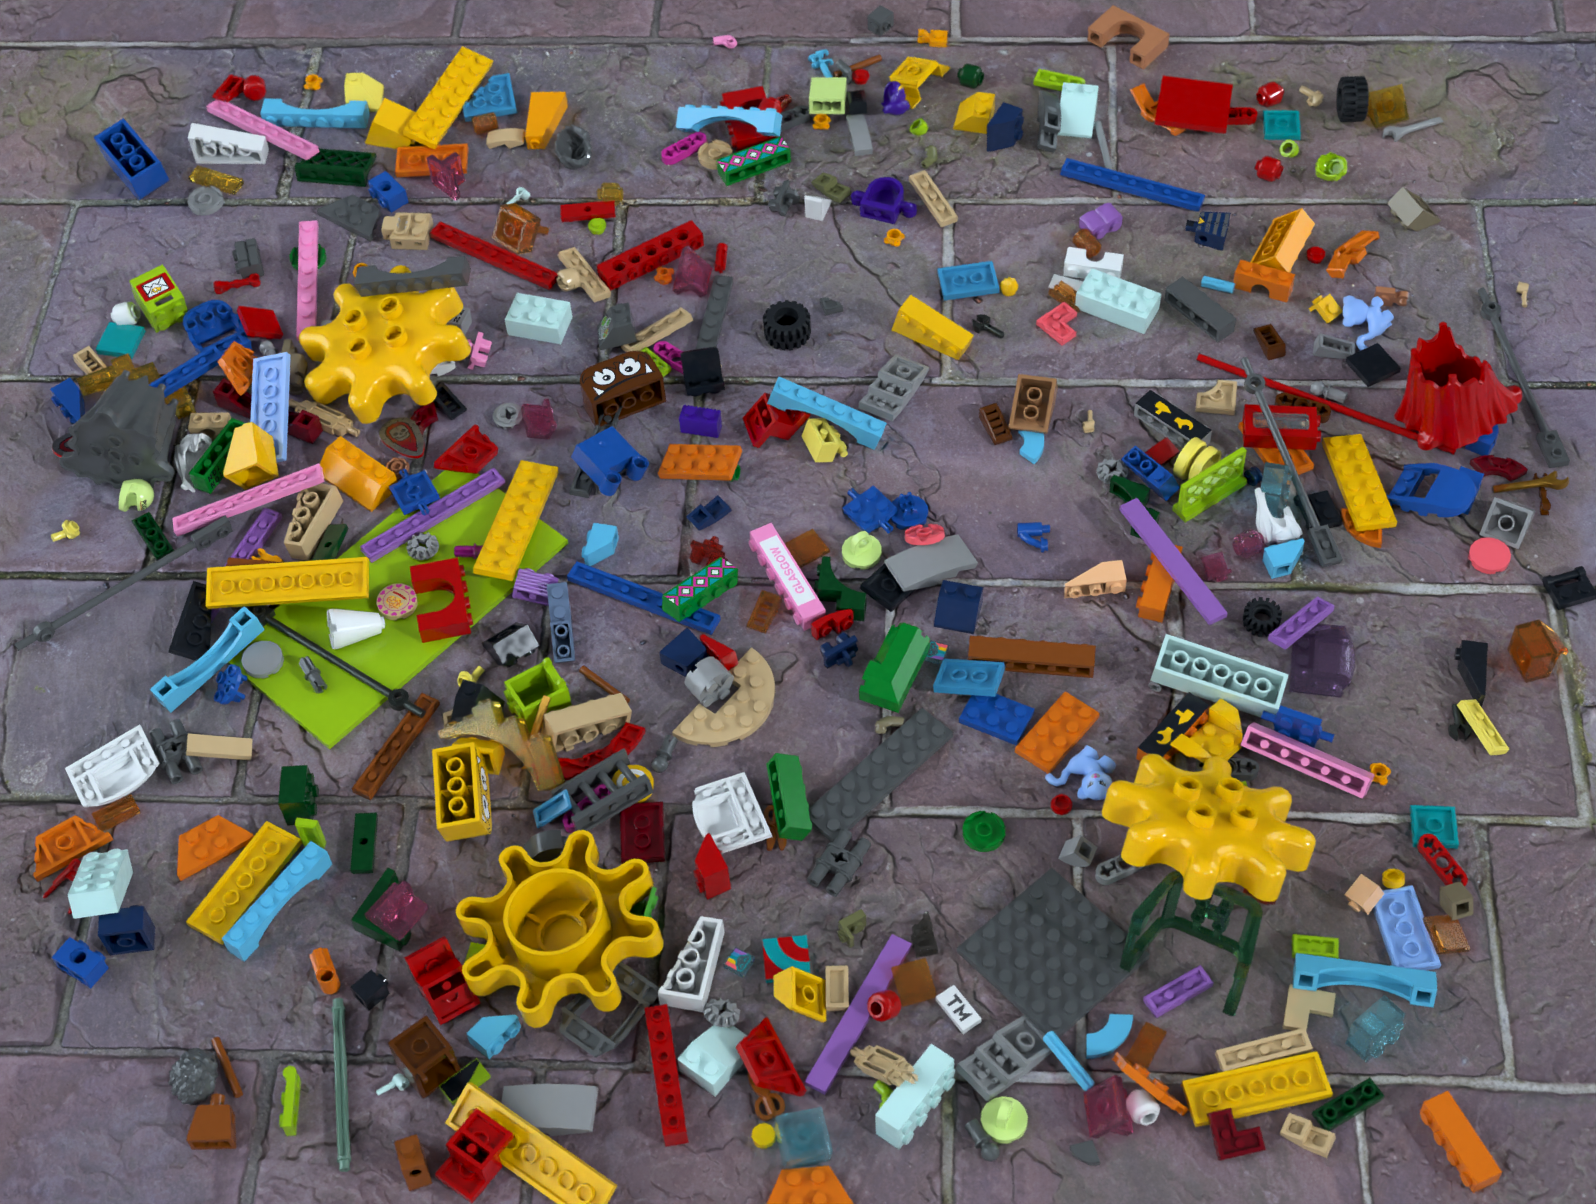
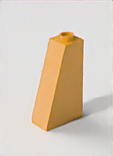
[525,92,568,149]

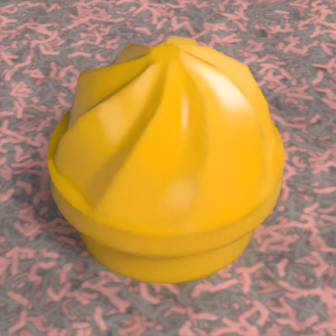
[999,277,1018,296]

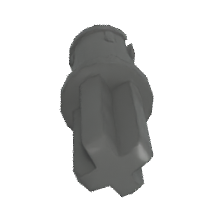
[299,656,327,693]

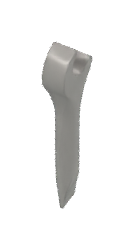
[1382,117,1443,142]

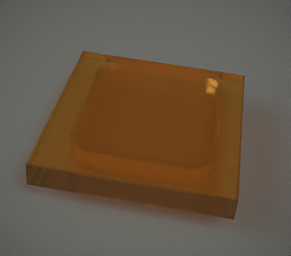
[784,529,830,568]
[1422,915,1471,955]
[891,958,937,1007]

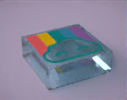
[924,640,949,665]
[723,947,755,978]

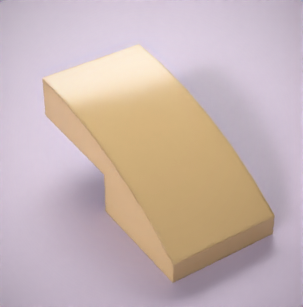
[486,128,525,149]
[1280,1113,1336,1158]

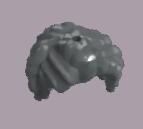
[554,125,592,170]
[168,1048,219,1105]

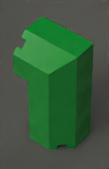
[859,622,930,713]

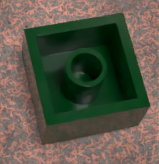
[278,765,319,826]

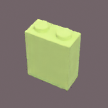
[809,77,847,114]

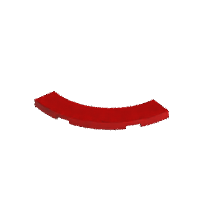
[534,722,646,780]

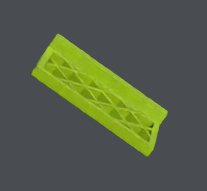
[1172,447,1247,523]

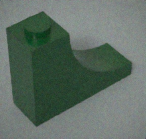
[351,867,411,952]

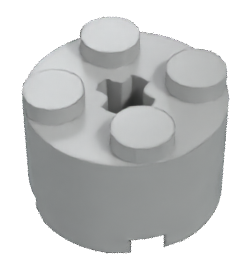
[684,657,734,707]

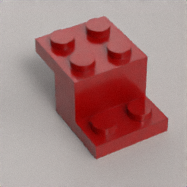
[743,393,811,448]
[404,936,481,1025]
[435,1108,514,1203]

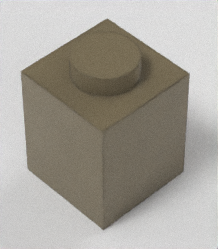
[1439,882,1474,921]

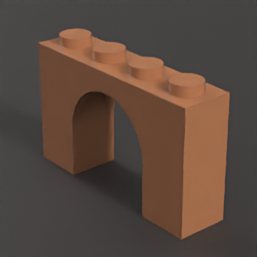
[1087,5,1169,70]

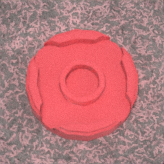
[905,524,945,545]
[1468,537,1511,574]

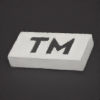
[936,985,981,1034]

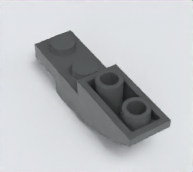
[1037,90,1061,153]

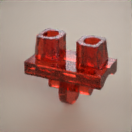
[689,536,728,566]

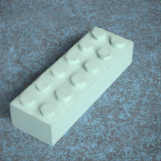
[1150,634,1289,718]

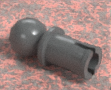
[651,734,678,773]
[964,1119,1000,1162]

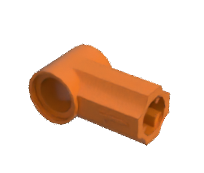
[309,947,341,995]

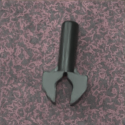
[972,314,1005,339]
[1448,703,1472,741]

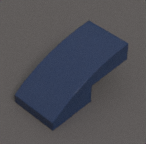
[686,495,732,530]

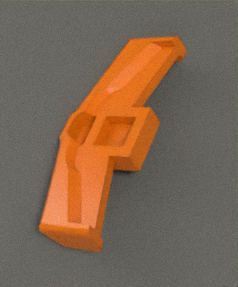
[1130,83,1186,136]
[1326,230,1380,279]

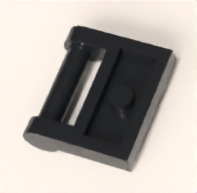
[1293,490,1342,531]
[1542,566,1596,610]

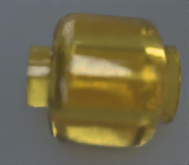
[597,182,623,206]

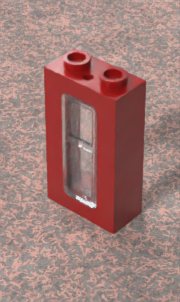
[1243,404,1321,450]

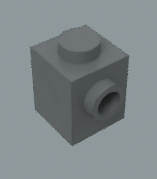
[867,5,894,36]

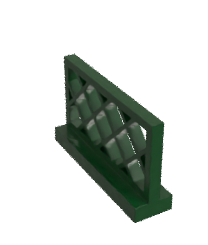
[294,148,376,187]

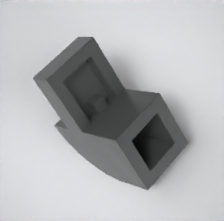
[524,830,568,862]

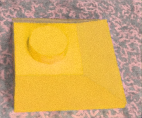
[774,966,826,1023]

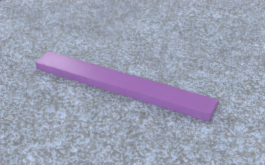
[360,468,505,563]
[1119,498,1227,625]
[211,507,283,623]
[805,934,912,1095]

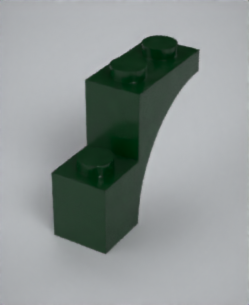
[1109,474,1160,539]
[814,556,867,621]

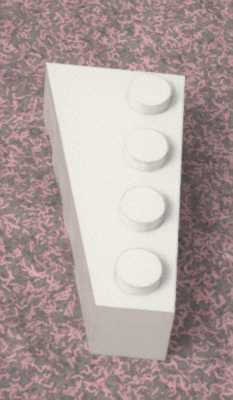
[188,123,269,164]
[658,916,725,1012]

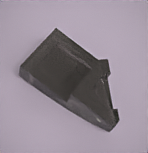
[911,911,938,958]

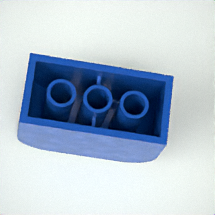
[94,118,169,200]

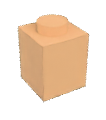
[1344,874,1384,915]

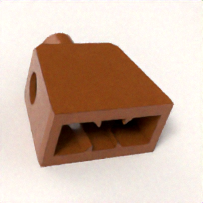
[186,1094,237,1150]
[394,1134,432,1191]

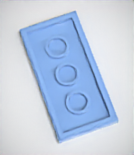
[1373,885,1441,971]

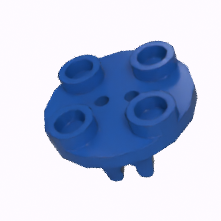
[890,492,928,530]
[214,664,247,705]

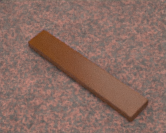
[352,693,440,801]

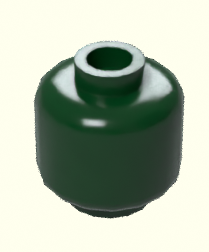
[957,63,984,89]

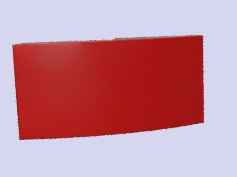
[1145,437,1180,466]
[811,609,854,640]

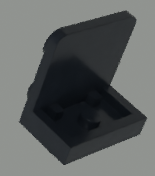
[680,347,725,397]

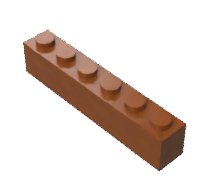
[968,635,1096,678]

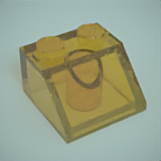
[1367,84,1409,128]

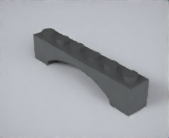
[354,256,471,297]

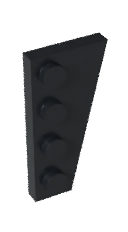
[168,581,212,661]

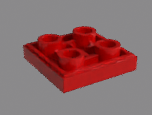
[236,306,283,339]

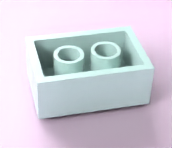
[505,293,572,344]

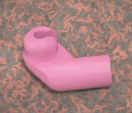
[713,35,737,48]

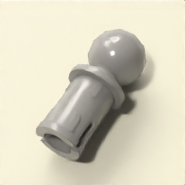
[259,340,278,356]
[1310,381,1348,404]

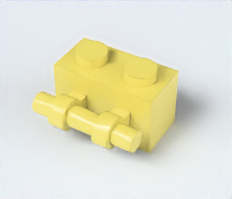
[801,418,848,462]

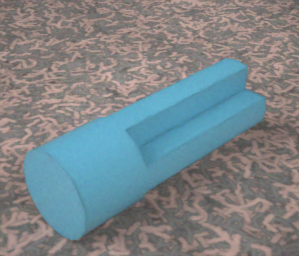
[1201,276,1235,294]

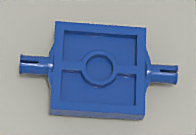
[389,469,440,515]
[842,485,898,534]
[1261,705,1335,748]

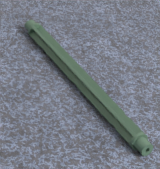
[331,998,351,1172]

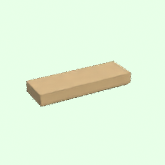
[186,734,252,760]

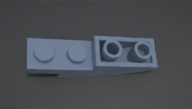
[546,582,575,663]

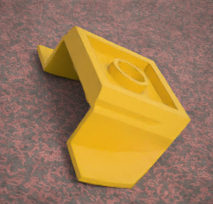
[889,57,950,109]
[1170,698,1243,763]

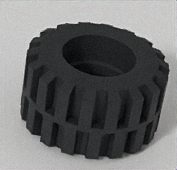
[1336,76,1369,122]
[763,300,811,351]

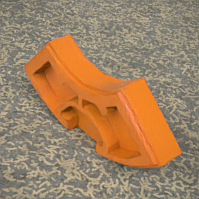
[1341,508,1382,548]

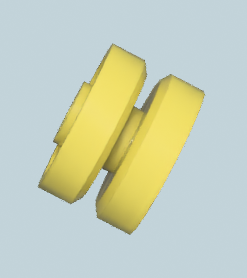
[1173,437,1222,480]

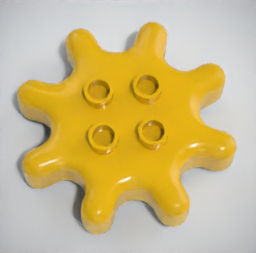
[299,265,471,424]
[1101,754,1316,902]
[456,830,663,1028]

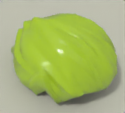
[1315,152,1347,181]

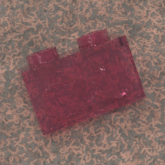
[521,399,556,440]

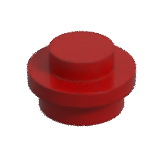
[852,69,869,85]
[1306,246,1326,264]
[1051,794,1072,815]

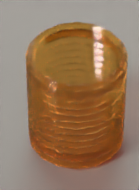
[472,111,499,136]
[1072,229,1102,258]

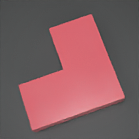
[1036,302,1077,346]

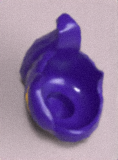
[881,81,910,116]

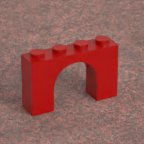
[720,86,778,152]
[409,557,474,643]

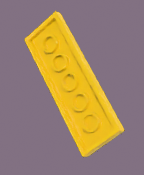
[1322,434,1397,531]
[186,821,302,945]
[1181,1051,1333,1128]

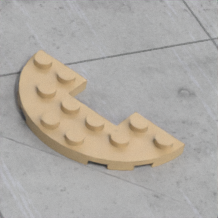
[672,647,775,747]

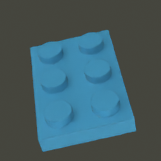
[937,261,1000,301]
[933,658,1005,697]

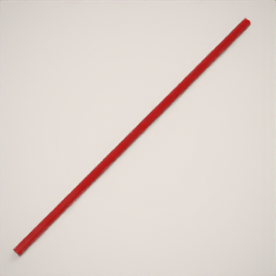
[1197,353,1457,455]

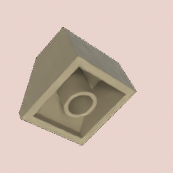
[1387,187,1441,232]

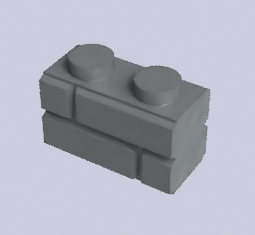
[232,238,264,279]

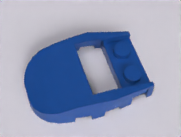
[183,300,252,355]
[1387,463,1477,517]

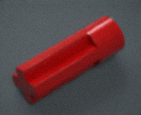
[715,243,728,273]

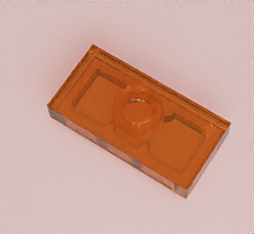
[1126,1022,1167,1070]

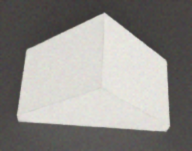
[804,195,832,221]

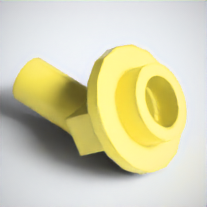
[51,520,80,542]
[457,666,485,687]

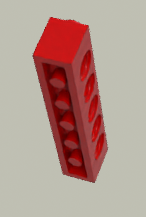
[596,220,704,291]
[645,1004,689,1147]

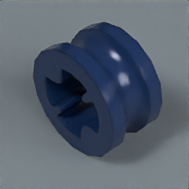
[1244,466,1263,486]

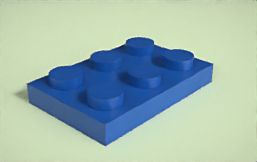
[959,694,1035,746]

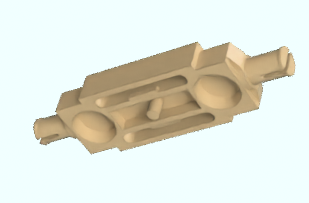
[289,399,360,437]
[850,1045,918,1087]

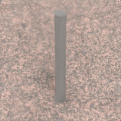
[1094,121,1113,170]

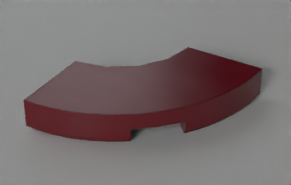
[410,402,438,437]
[1469,455,1528,482]

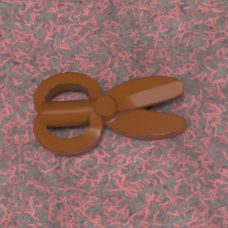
[763,805,787,851]
[748,1072,785,1122]

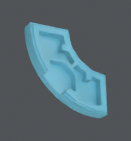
[1018,430,1044,464]
[1086,1014,1133,1059]

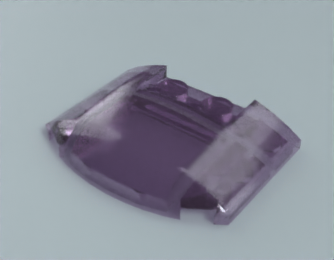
[1289,623,1355,698]

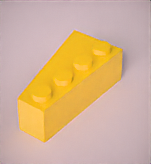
[892,295,974,360]

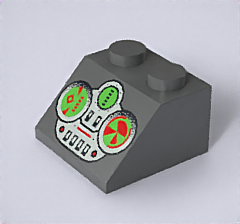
[597,302,637,351]

